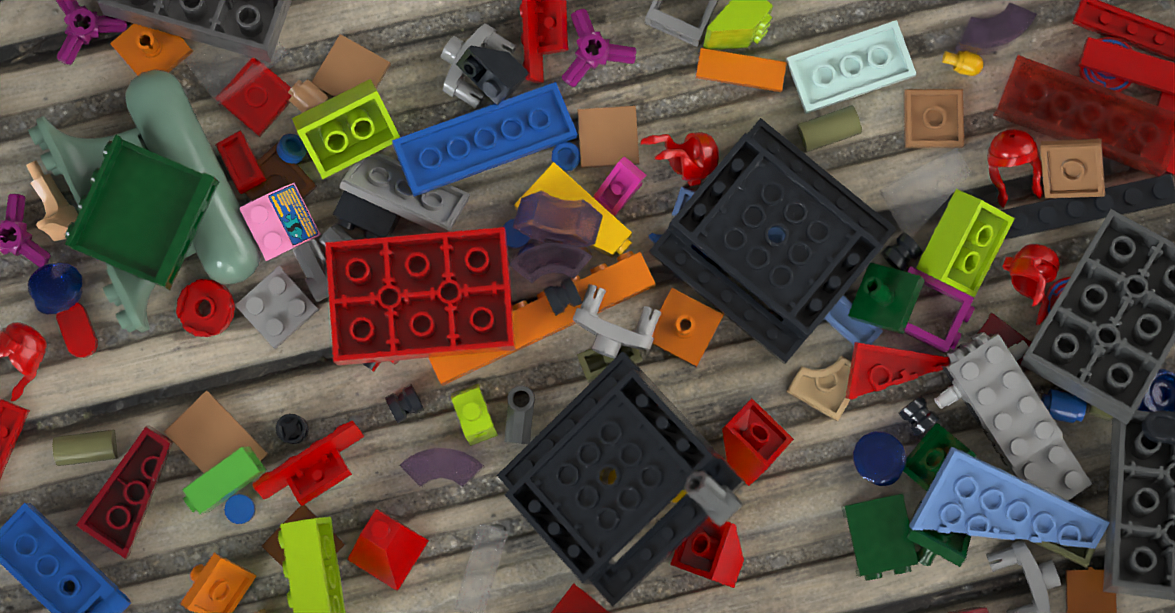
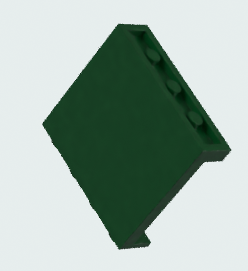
[65,135,219,291]

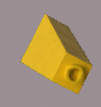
[514,162,632,258]

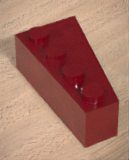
[76,425,173,559]

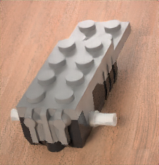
[934,332,1092,501]

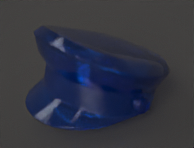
[27,262,83,315]
[1137,369,1175,412]
[853,431,906,486]

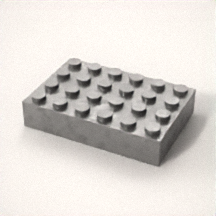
[97,0,292,62]

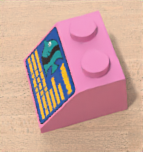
[239,183,321,261]

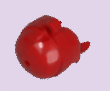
[987,129,1043,208]
[640,132,719,186]
[1002,244,1060,326]
[0,322,47,401]

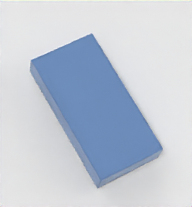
[824,295,883,346]

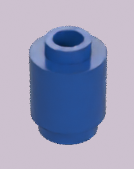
[1041,389,1086,423]

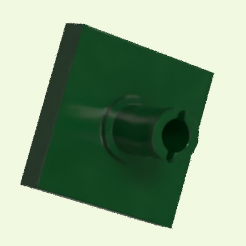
[848,262,925,334]
[899,422,976,492]
[907,500,971,567]

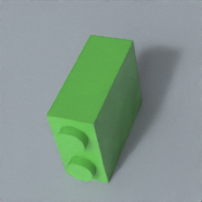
[183,447,267,514]

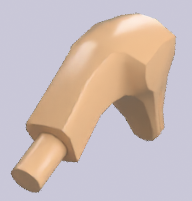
[26,160,78,241]

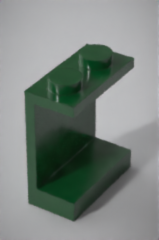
[841,494,918,581]

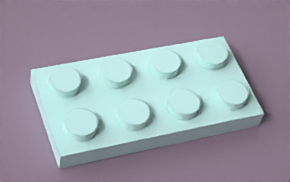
[786,20,916,114]

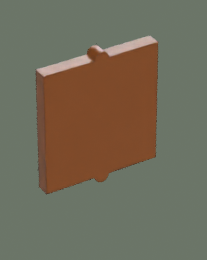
[1065,567,1117,613]

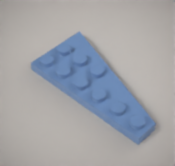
[909,447,1110,548]

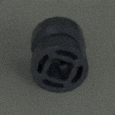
[881,232,923,271]
[543,276,582,316]
[385,384,424,423]
[898,395,940,436]
[276,413,309,444]

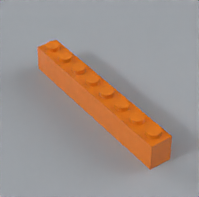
[429,251,656,386]

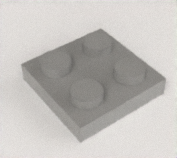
[235,266,319,349]

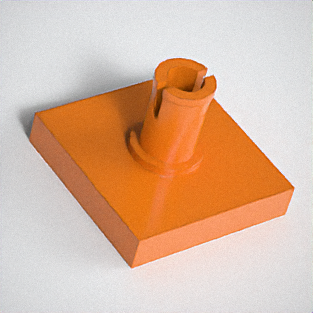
[110,24,194,76]
[652,288,724,367]
[180,553,257,613]

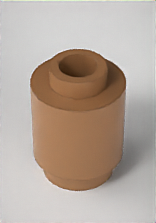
[288,79,329,113]

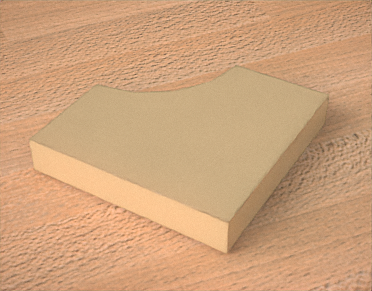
[786,355,851,421]

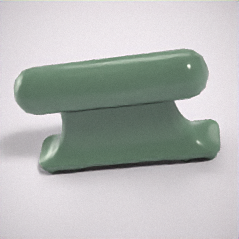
[28,70,261,333]

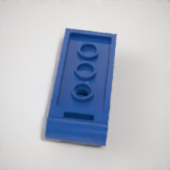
[0,503,132,613]

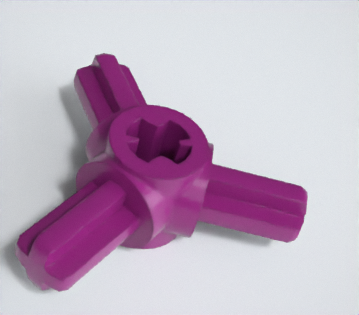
[55,0,127,65]
[562,9,637,88]
[0,194,51,268]

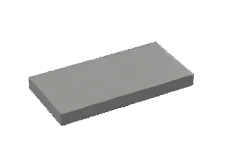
[340,152,470,233]

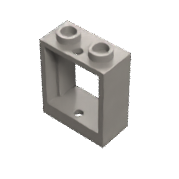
[645,0,719,47]

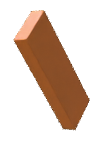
[696,48,787,92]

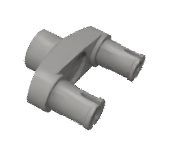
[440,23,517,109]
[573,284,661,359]
[986,540,1061,613]

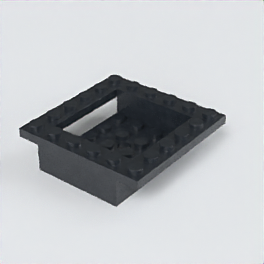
[649,118,897,364]
[497,351,745,607]

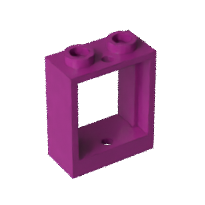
[904,266,975,353]

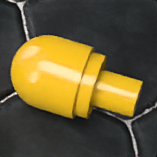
[942,50,984,76]

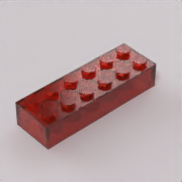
[993,55,1175,177]

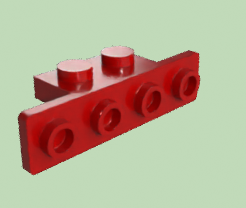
[520,0,568,84]
[252,421,364,506]

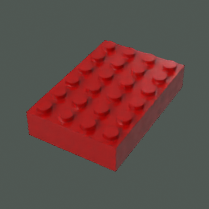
[325,227,516,365]

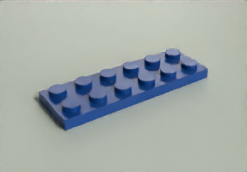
[392,82,578,197]

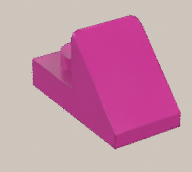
[593,156,647,217]

